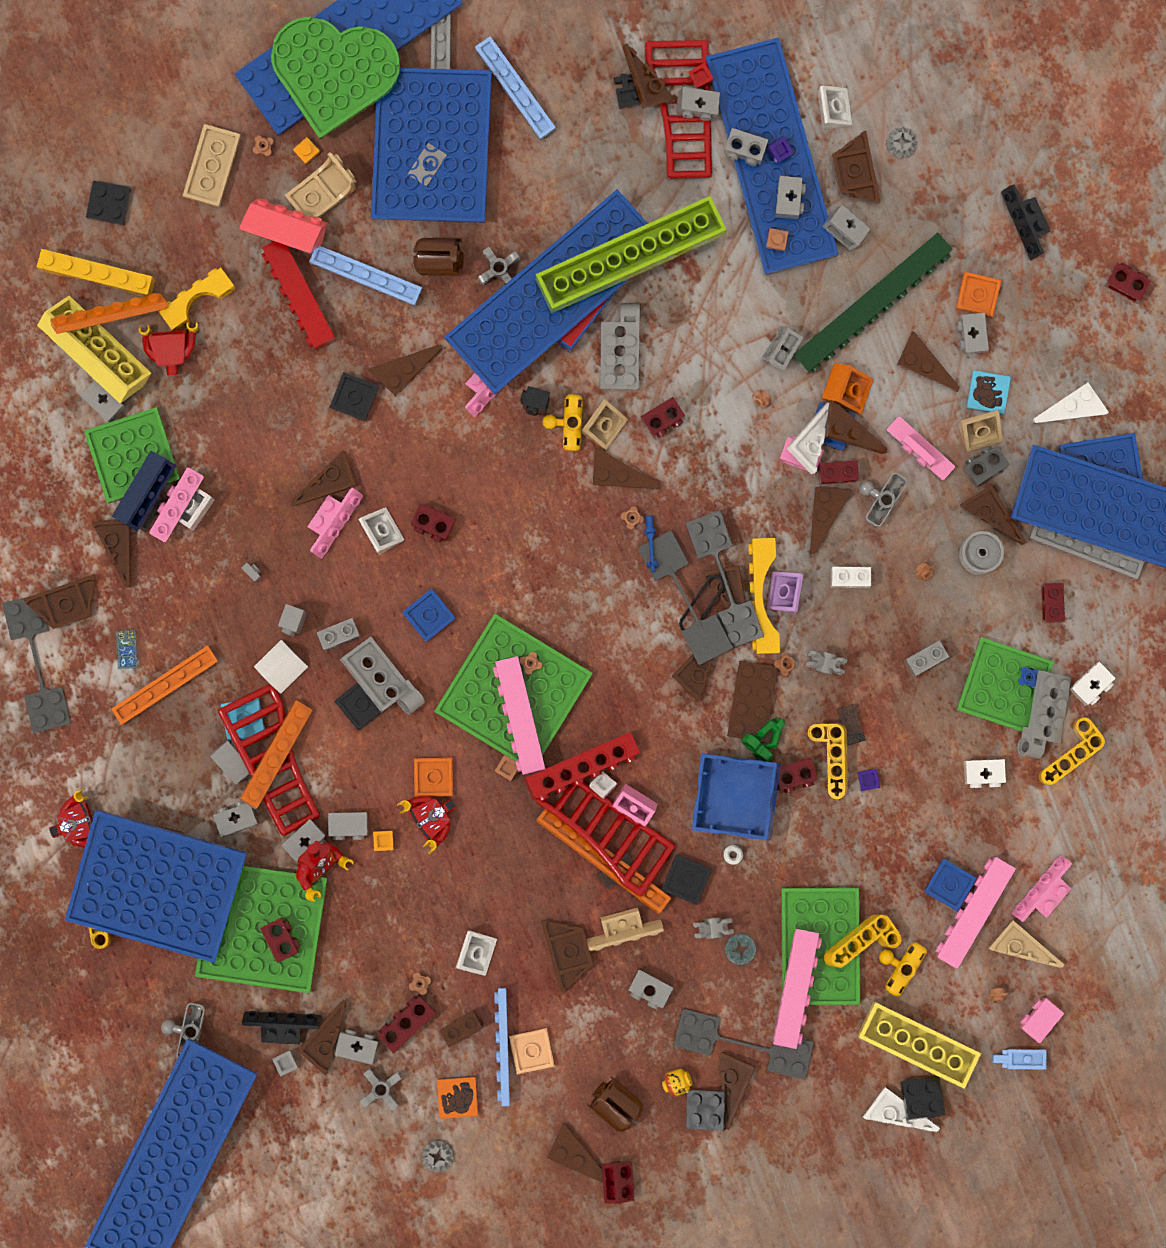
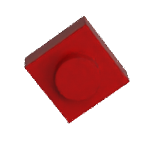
[688,63,714,89]

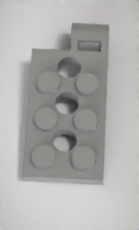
[600,303,640,389]
[340,637,425,715]
[1017,671,1072,759]

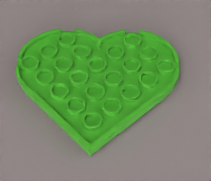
[271,17,400,140]

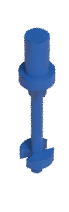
[644,516,659,572]

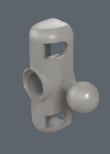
[859,473,907,527]
[161,1003,205,1058]

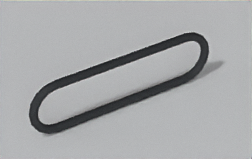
[679,575,725,631]

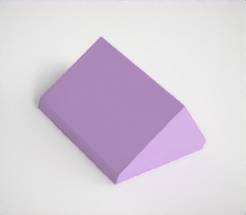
[766,571,803,614]

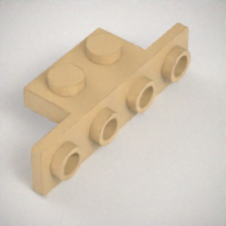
[586,908,664,951]

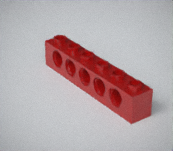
[524,732,640,802]

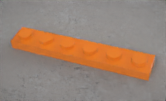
[50,293,167,334]
[111,645,219,725]
[239,700,312,809]

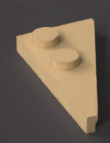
[988,920,1064,968]

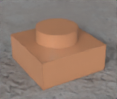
[766,228,788,252]
[495,755,518,781]

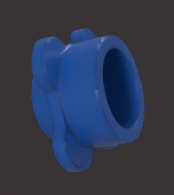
[1018,667,1038,688]

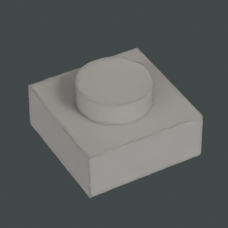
[242,563,262,583]
[272,1050,299,1077]

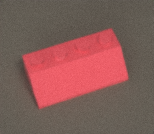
[240,198,327,253]

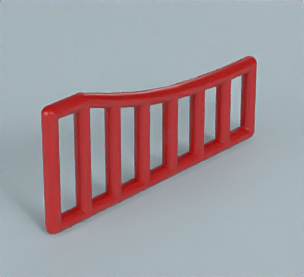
[645,40,712,179]
[218,684,320,836]
[536,770,675,897]

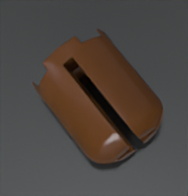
[413,238,464,276]
[587,1076,643,1132]

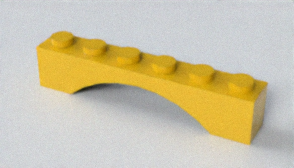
[37,249,155,297]
[748,538,780,655]

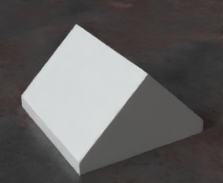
[818,85,852,130]
[178,488,214,531]
[359,507,404,555]
[254,640,308,694]
[456,930,497,976]

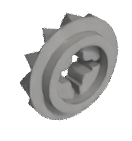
[887,127,918,158]
[422,1141,453,1172]

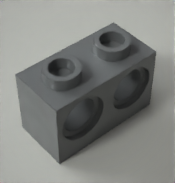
[963,446,1010,487]

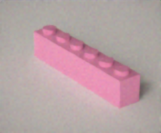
[493,656,545,775]
[935,857,1016,969]
[772,929,822,1049]

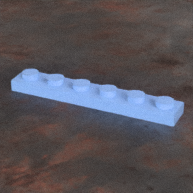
[475,37,556,140]
[309,246,422,306]
[494,988,510,1106]

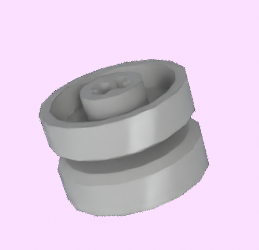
[959,531,1004,575]

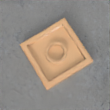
[509,1028,555,1074]

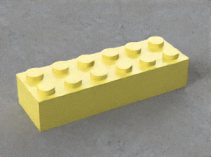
[37,296,152,403]
[857,1001,981,1089]

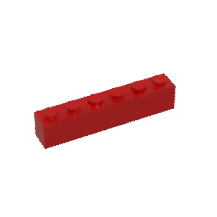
[261,241,336,351]

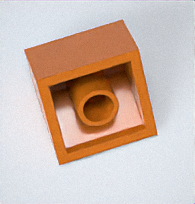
[822,363,874,414]

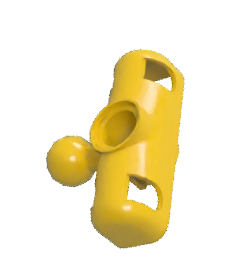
[542,394,583,452]
[879,942,927,997]

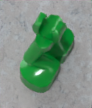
[740,717,785,762]

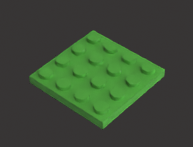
[84,407,180,504]
[956,637,1054,732]

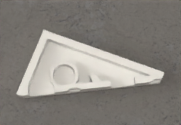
[1032,383,1109,423]
[786,402,829,475]
[863,1087,940,1132]

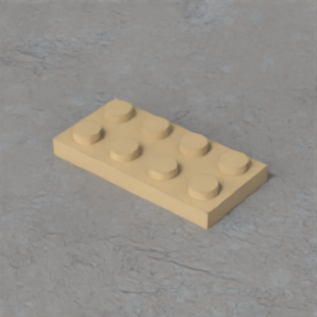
[183,124,241,208]

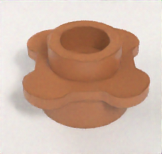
[253,136,274,156]
[752,389,771,409]
[621,506,644,529]
[915,562,936,581]
[519,652,542,674]
[774,653,795,676]
[409,973,431,995]
[988,988,1008,1003]

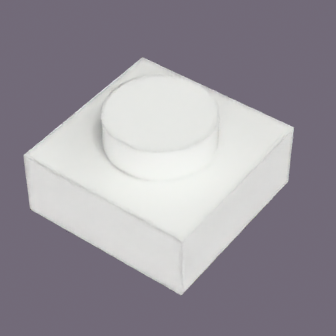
[589,771,617,799]

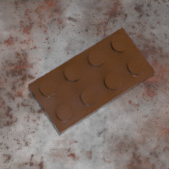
[727,661,777,743]

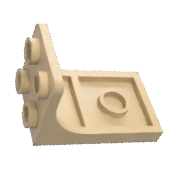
[285,152,356,218]

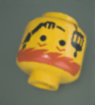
[662,1068,692,1097]

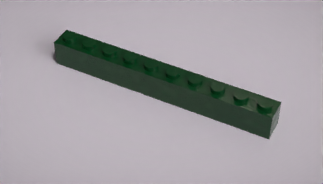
[792,232,953,374]

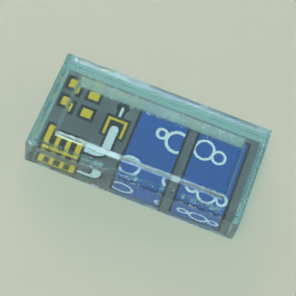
[116,630,138,670]

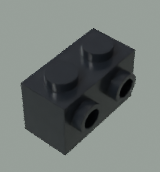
[520,386,551,416]

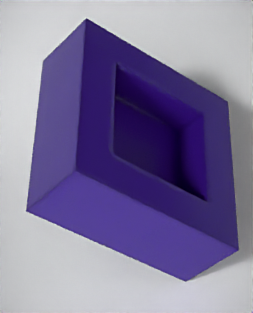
[767,136,793,163]
[857,769,880,791]

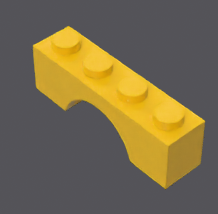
[159,268,236,331]

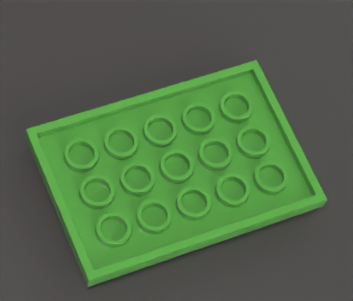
[781,888,860,1005]

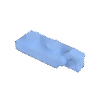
[992,1049,1047,1069]

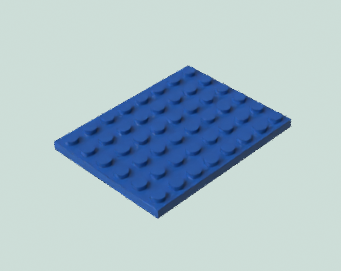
[371,68,492,223]
[65,809,247,963]

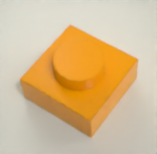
[293,137,320,165]
[373,831,394,851]

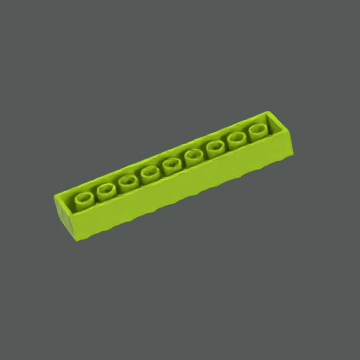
[535,196,727,314]

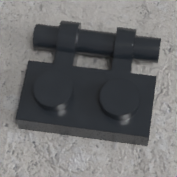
[613,73,641,109]

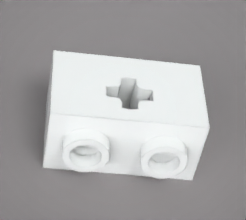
[831,567,871,588]
[1070,662,1116,706]
[964,759,1006,788]

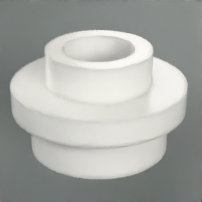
[724,845,743,864]

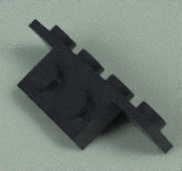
[1001,184,1050,260]
[242,1011,321,1044]

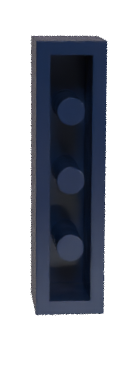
[112,451,177,532]

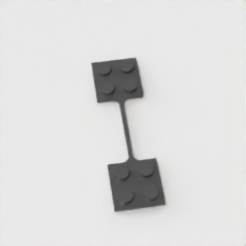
[686,510,764,648]
[638,530,733,665]
[2,597,71,733]
[673,1009,814,1080]

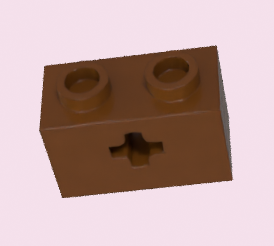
[439,1010,483,1047]

